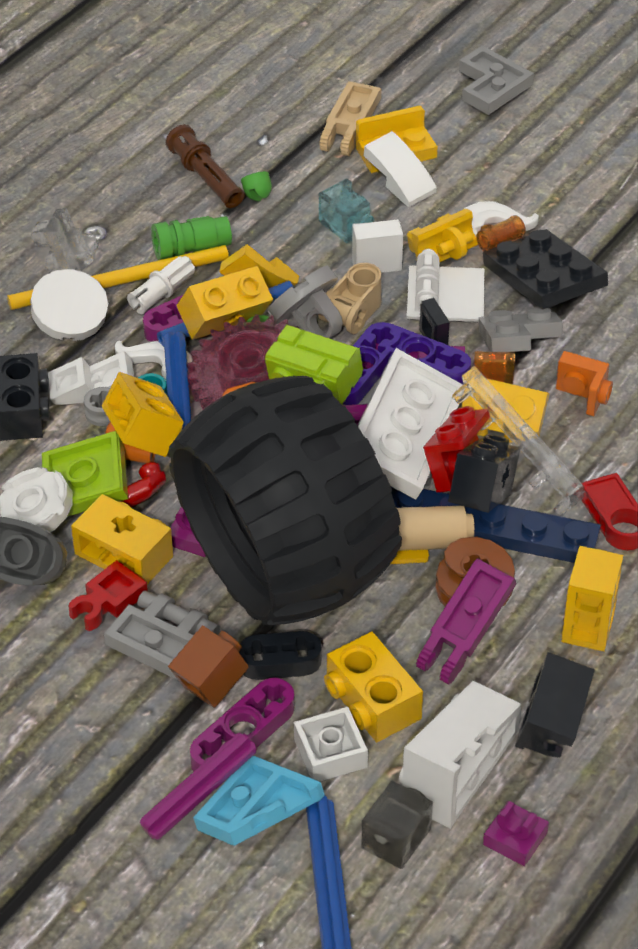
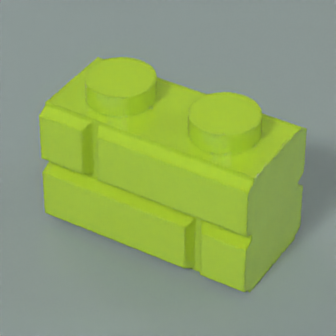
[265,325,363,405]

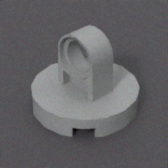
[268,265,343,338]

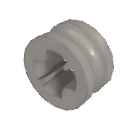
[84,387,110,426]

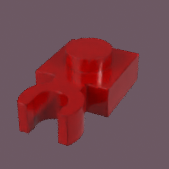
[68,560,148,631]

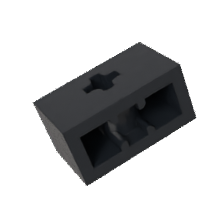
[448,434,521,513]

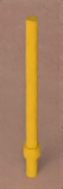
[7,245,229,310]

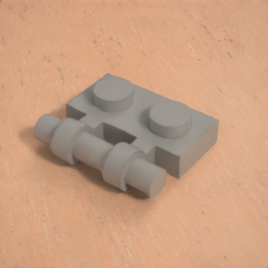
[104,590,220,680]

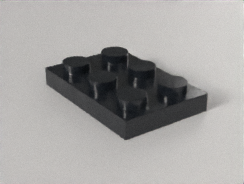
[483,229,608,309]

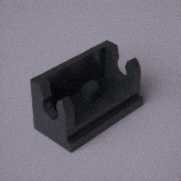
[515,652,595,758]

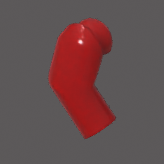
[121,462,166,508]

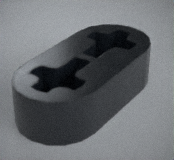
[239,631,322,680]

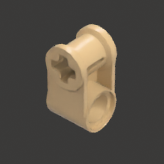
[318,263,382,335]

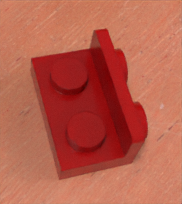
[423,406,490,493]

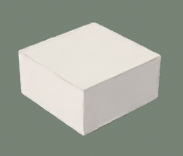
[352,219,403,273]
[294,707,368,781]

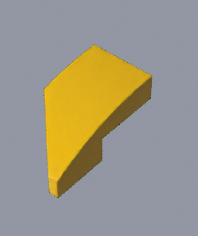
[219,244,299,288]

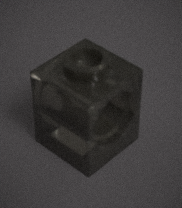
[361,781,433,869]

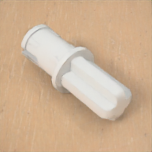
[127,256,195,315]

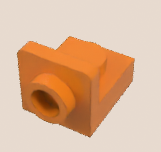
[556,351,613,416]

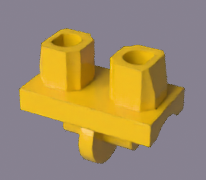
[407,208,478,262]

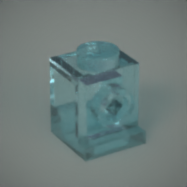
[319,178,374,243]

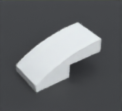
[364,131,437,208]
[48,351,134,405]

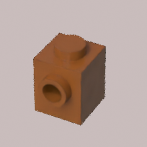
[168,625,249,708]

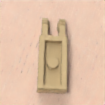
[319,81,382,156]

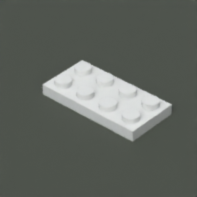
[358,348,466,500]

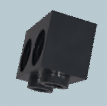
[0,353,50,441]

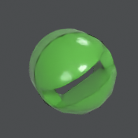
[241,171,272,201]

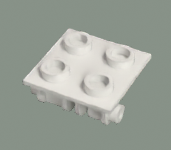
[407,249,484,322]

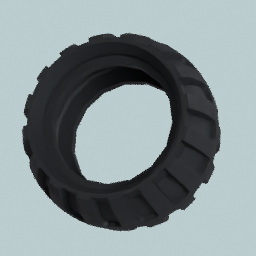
[168,376,402,625]

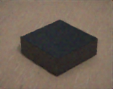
[419,298,450,345]

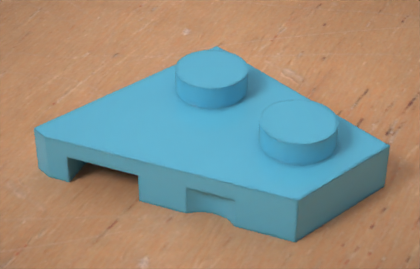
[193,756,325,846]

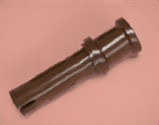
[165,124,245,208]

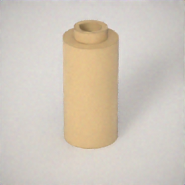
[397,506,474,551]

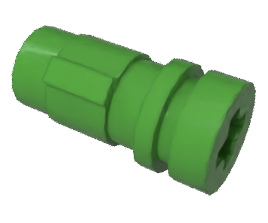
[151,216,232,260]

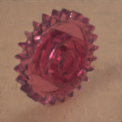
[187,314,299,410]

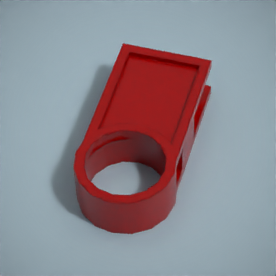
[580,473,638,551]

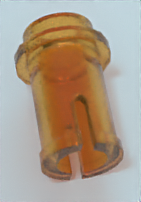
[476,215,526,251]

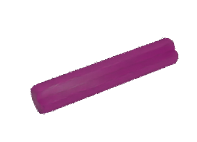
[140,733,257,840]

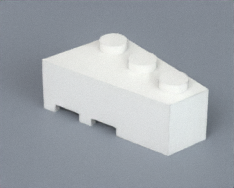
[399,681,521,829]

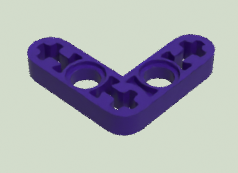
[342,322,471,405]

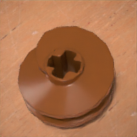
[435,537,515,607]

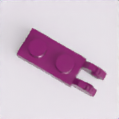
[416,559,516,685]

